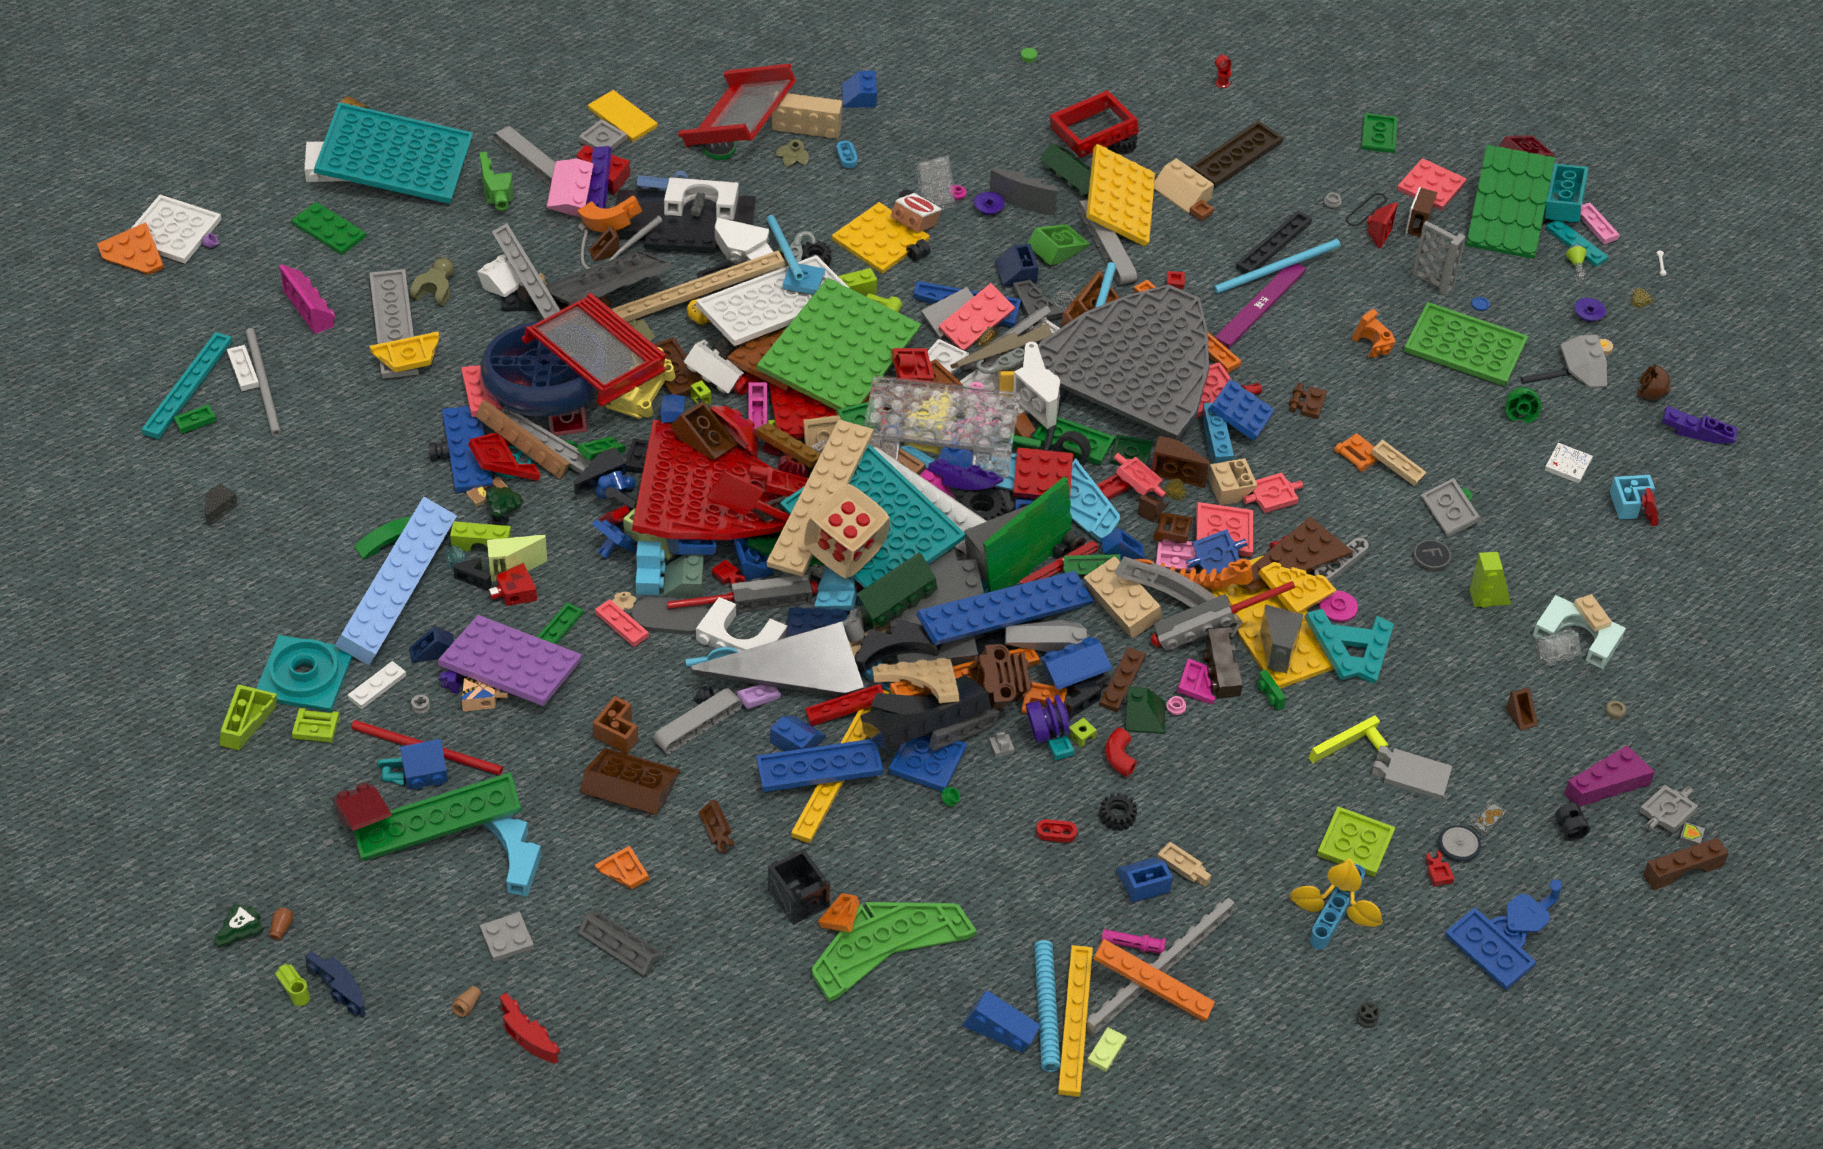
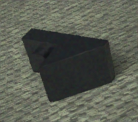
[501,285,538,312]
[453,558,492,591]

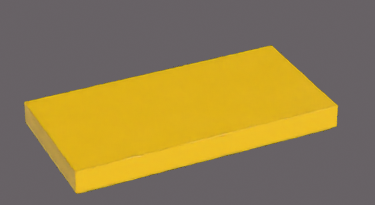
[588,90,658,142]

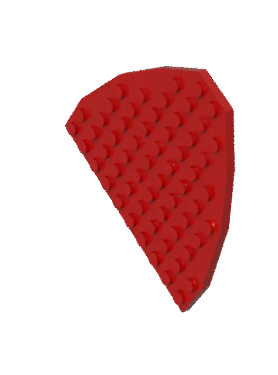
[631,419,786,540]

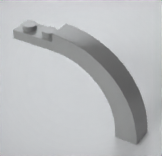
[1115,557,1243,637]

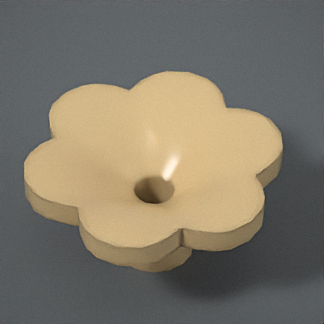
[612,592,636,610]

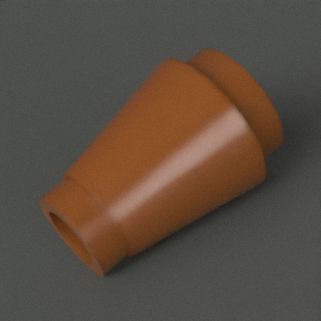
[269,907,294,941]

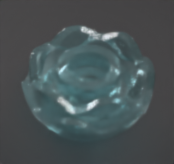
[445,545,465,569]

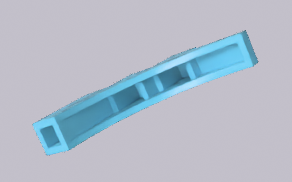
[482,814,541,896]

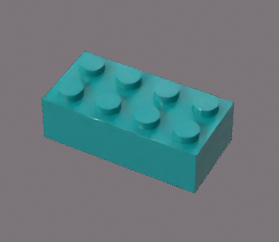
[1545,164,1589,222]

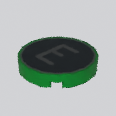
[702,141,736,160]

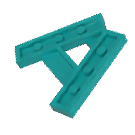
[1304,609,1394,684]

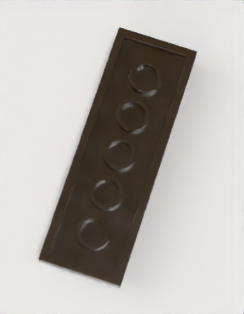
[1190,121,1283,188]

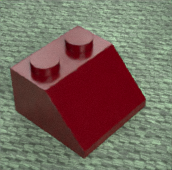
[547,407,588,436]

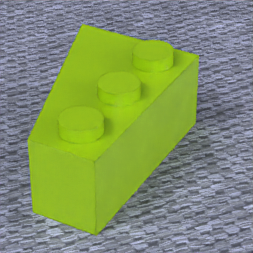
[1469,552,1511,608]
[220,685,277,750]

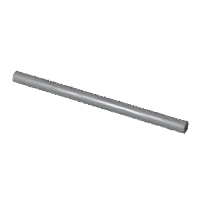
[246,328,281,436]

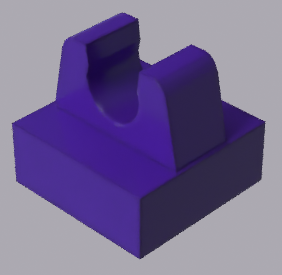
[439,670,462,694]

